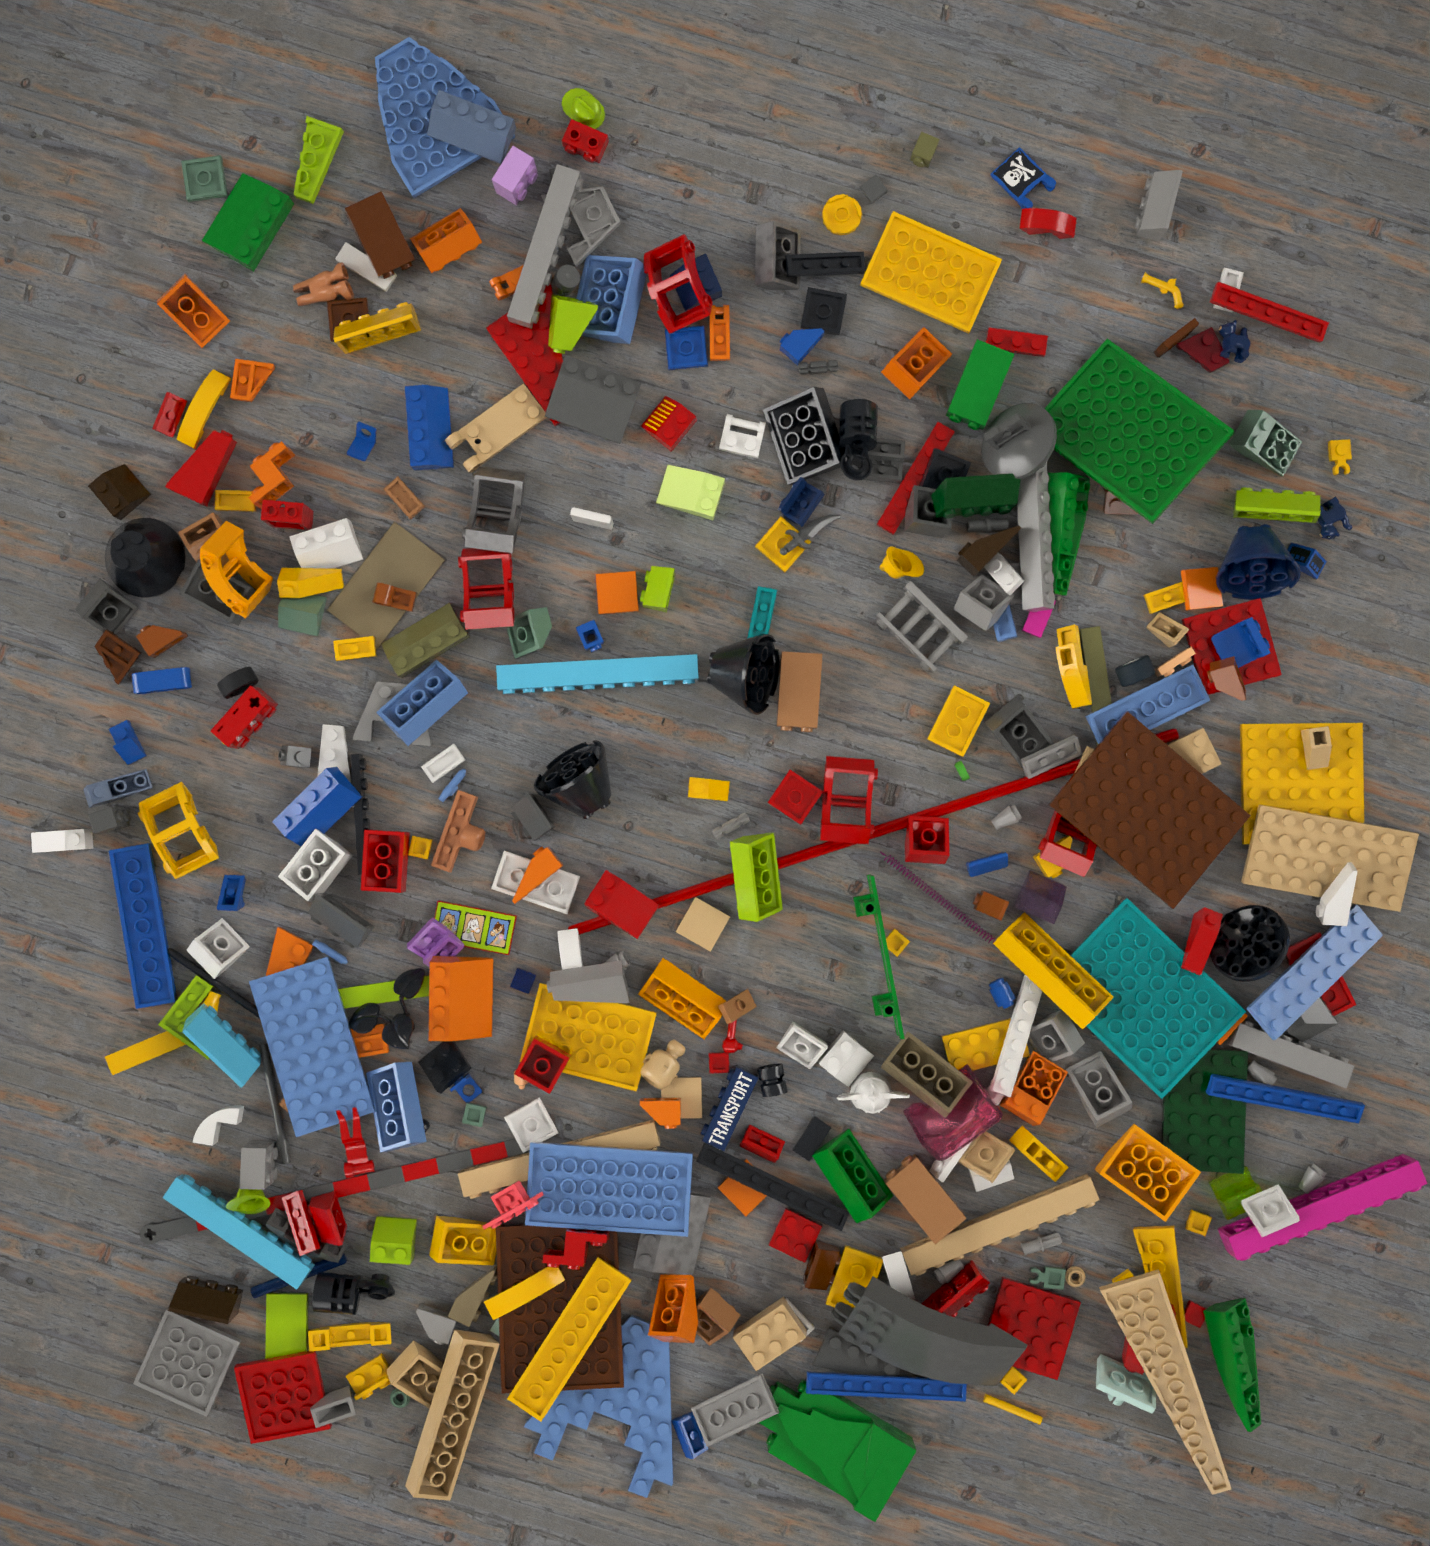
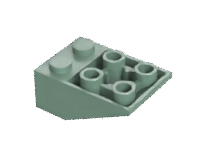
[1229,410,1302,476]

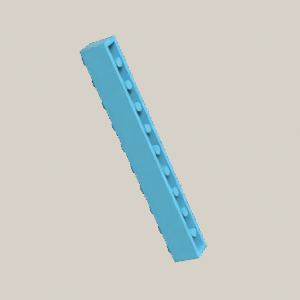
[496,654,699,694]

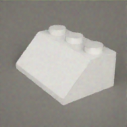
[289,518,363,569]
[278,829,353,902]

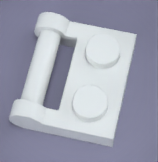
[719,414,766,459]

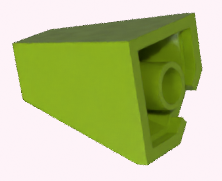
[548,295,598,354]

